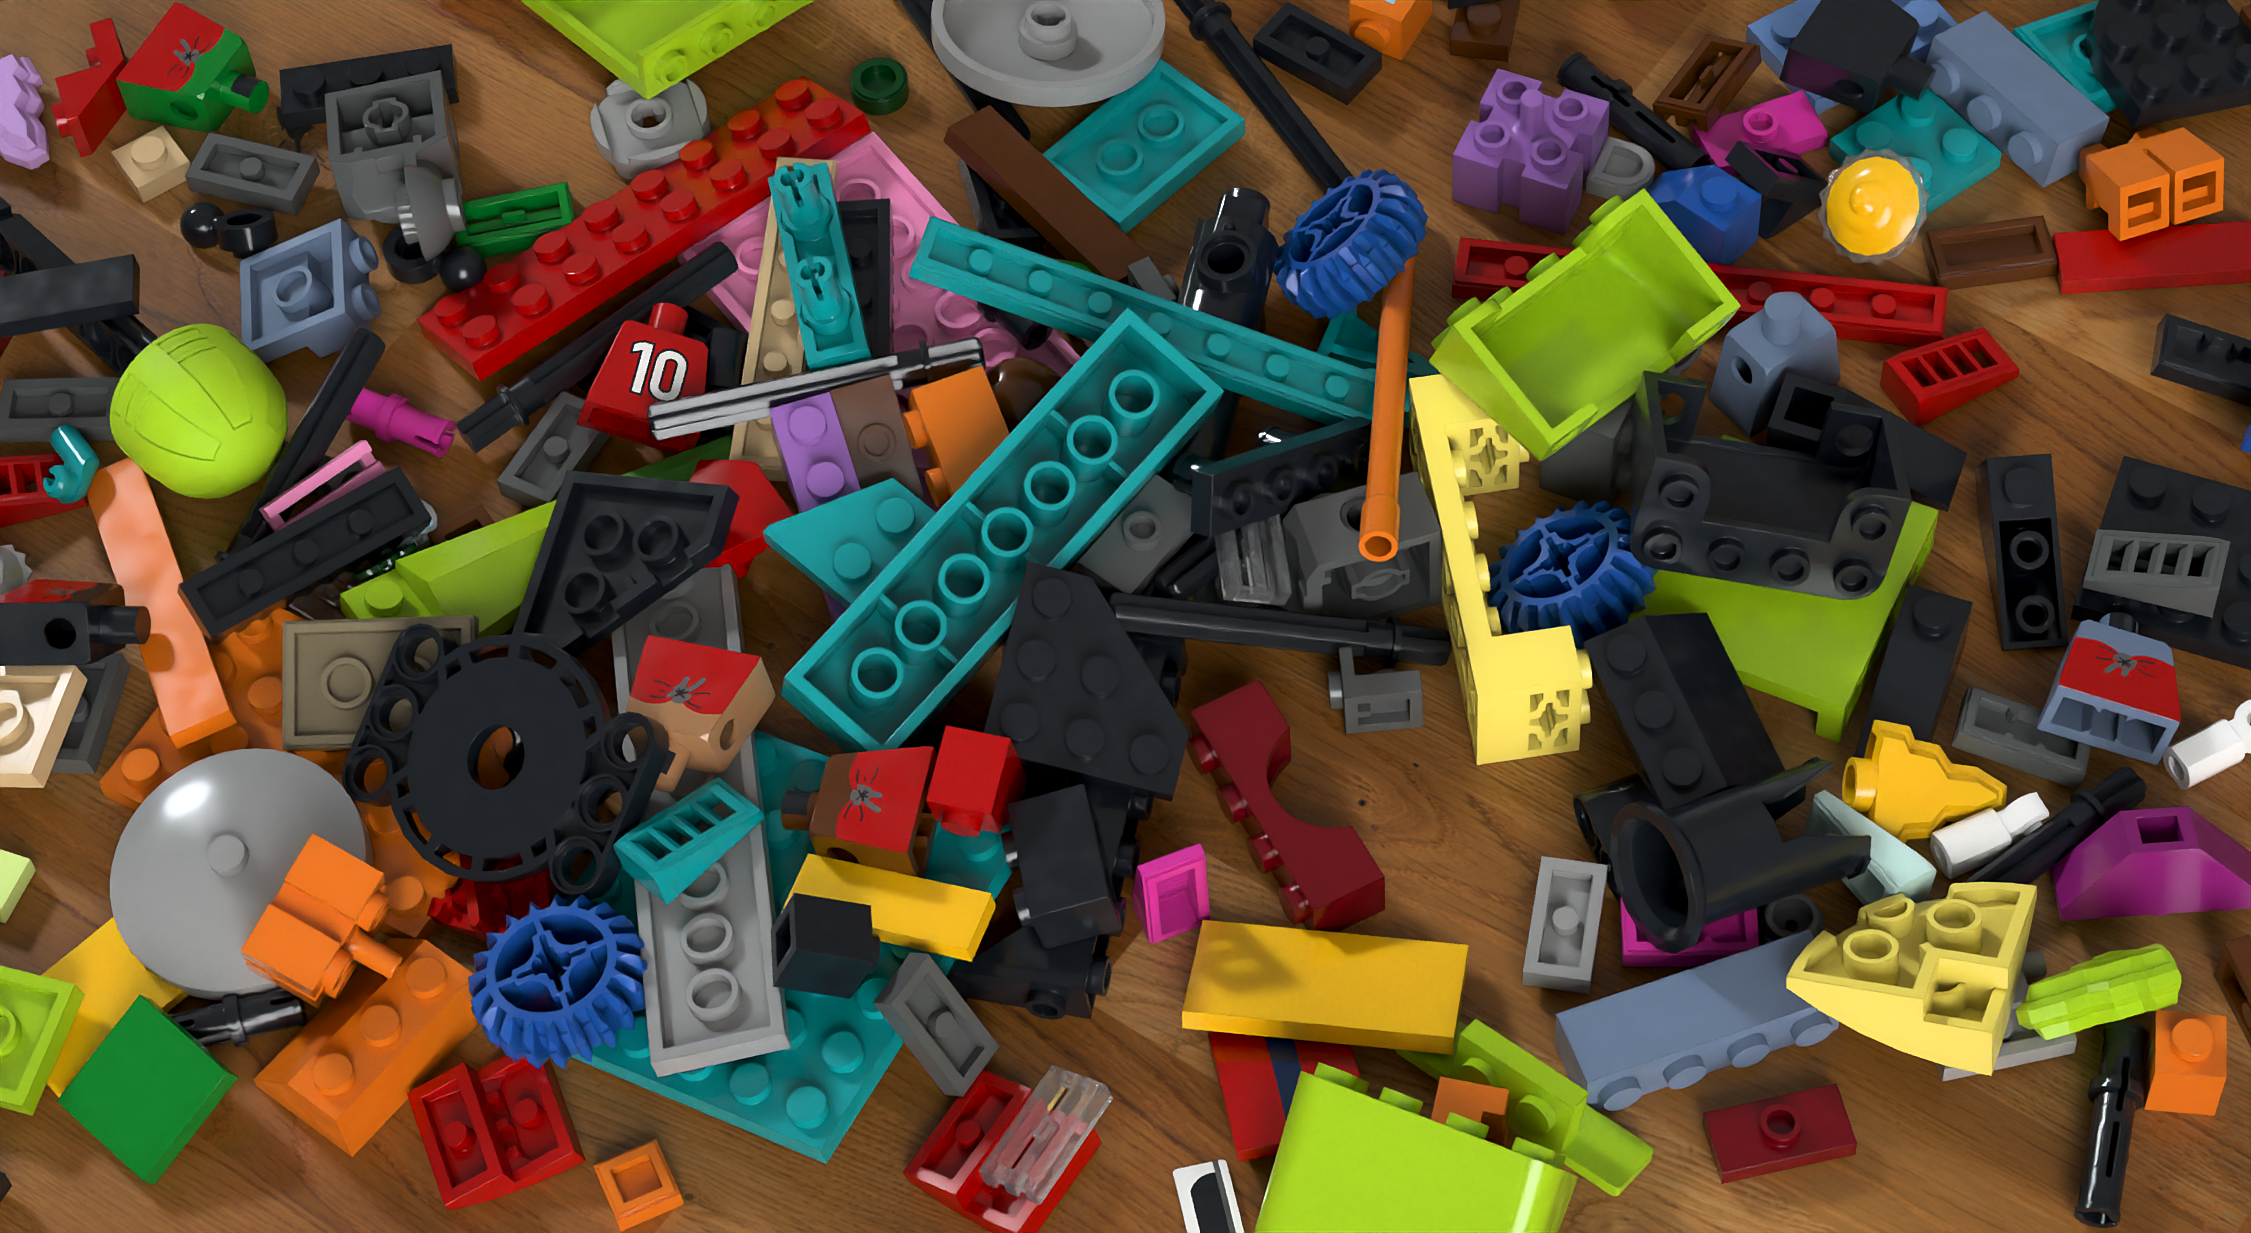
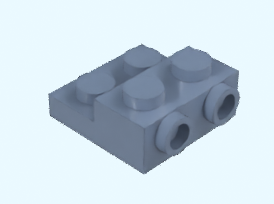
[240,218,381,363]

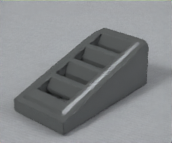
[2082,529,2231,618]

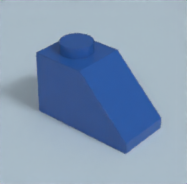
[1645,164,1762,265]

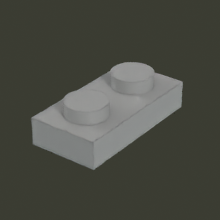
[1522,856,1608,994]

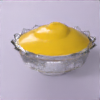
[1816,147,1929,265]

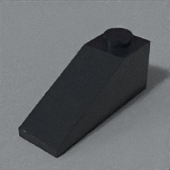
[1854,584,1973,758]

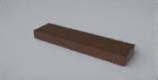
[943,105,1153,285]

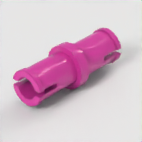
[345,388,456,458]

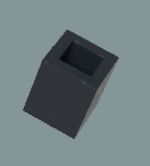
[771,893,881,999]

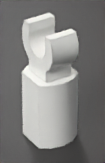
[2163,700,2251,789]
[1930,792,2050,879]

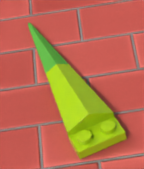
[340,433,733,639]

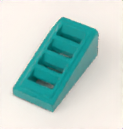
[613,777,764,905]

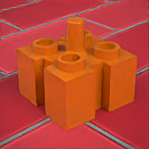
[241,833,403,1008]

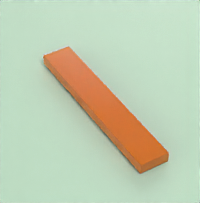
[87,457,237,749]

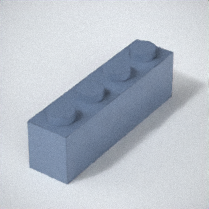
[1554,929,1839,1111]

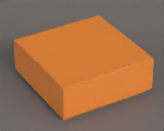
[593,1139,684,1232]

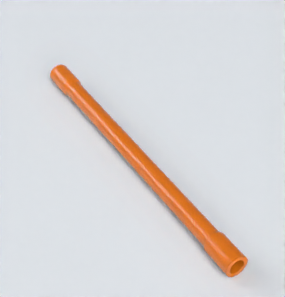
[1358,197,1422,562]

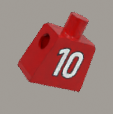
[576,303,708,455]

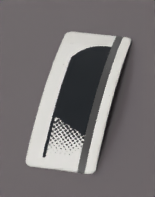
[1173,1160,1244,1233]

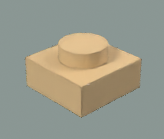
[111,125,191,203]

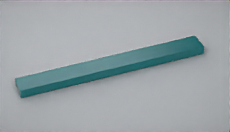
[909,215,1376,426]

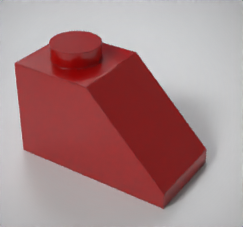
[926,725,1028,837]

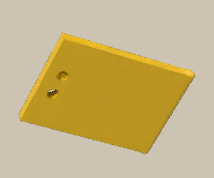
[41,917,188,1097]

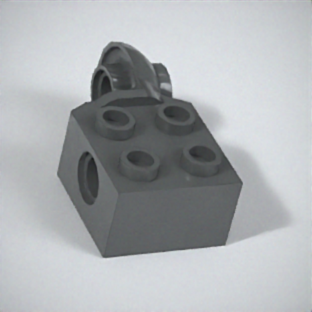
[325,70,467,261]
[1540,344,1703,507]
[1193,471,1442,621]

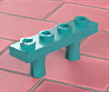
[768,162,872,371]

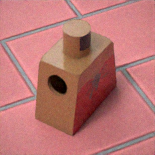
[625,635,776,792]

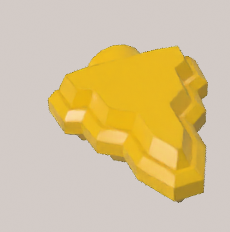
[1842,720,2007,844]

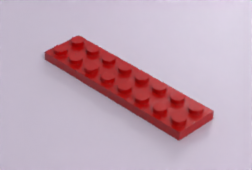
[416,75,871,382]

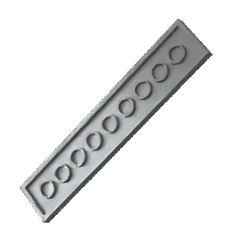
[611,563,791,1077]

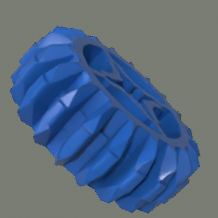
[1273,169,1428,319]
[1487,499,1659,650]
[468,893,647,1070]

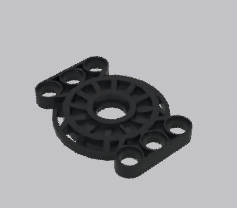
[342,623,670,900]

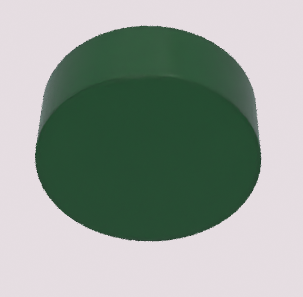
[849,57,910,116]

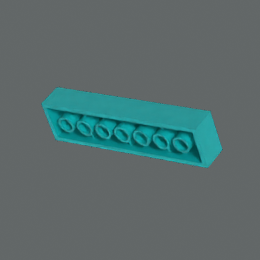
[781,307,1224,753]

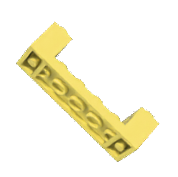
[1409,374,1593,765]

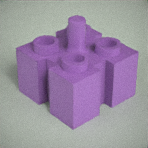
[1452,68,1610,235]

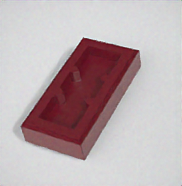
[1702,1083,1857,1184]

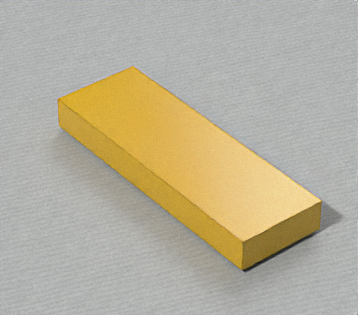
[783,853,996,962]

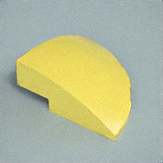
[1786,882,2037,1076]

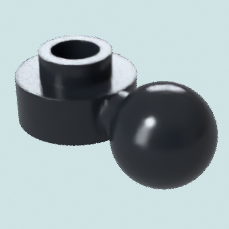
[180,202,278,259]
[382,226,488,293]

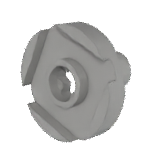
[590,78,710,179]

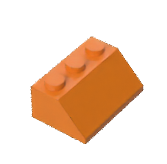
[253,938,479,1157]

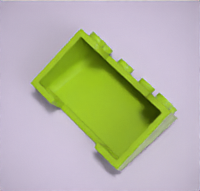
[1429,188,1741,461]
[1254,1062,1578,1233]

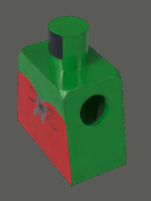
[116,2,269,133]

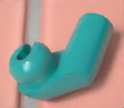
[43,424,100,504]

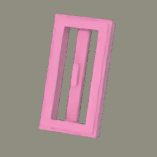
[259,440,386,533]

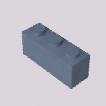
[1926,11,2110,188]

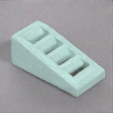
[1803,790,1937,906]

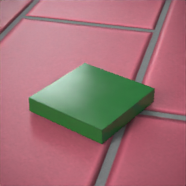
[57,994,239,1185]

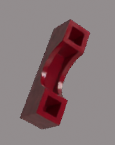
[1186,679,1385,932]

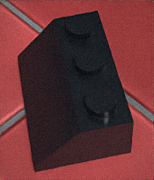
[1583,612,1785,811]

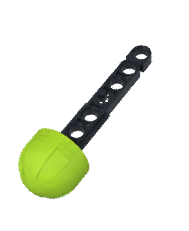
[0,196,288,499]

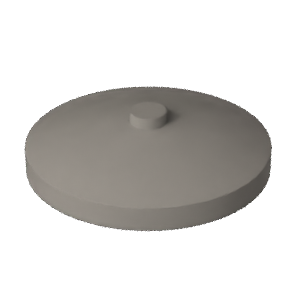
[931,0,1166,107]
[110,748,373,1001]

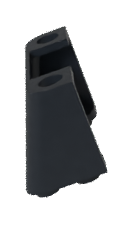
[1630,370,1912,600]

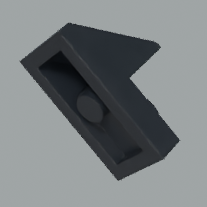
[1724,140,1832,239]

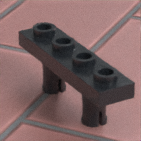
[1173,416,1372,538]

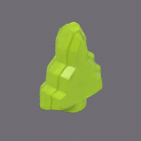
[2015,943,2182,1040]

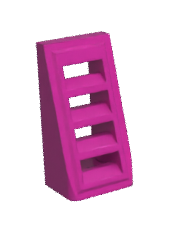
[1132,843,1211,944]

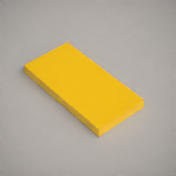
[1182,920,1469,1055]

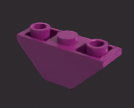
[2050,806,2251,921]

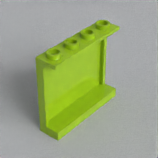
[520,0,814,101]
[1628,434,1939,743]

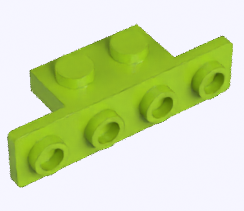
[1394,1019,1654,1196]

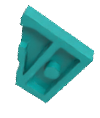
[763,478,936,609]

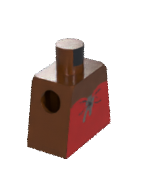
[781,746,938,878]

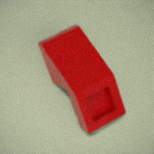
[51,18,127,157]

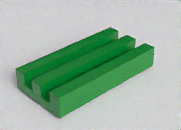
[456,182,575,258]

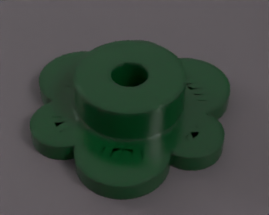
[351,542,418,581]

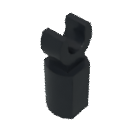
[699,328,749,440]

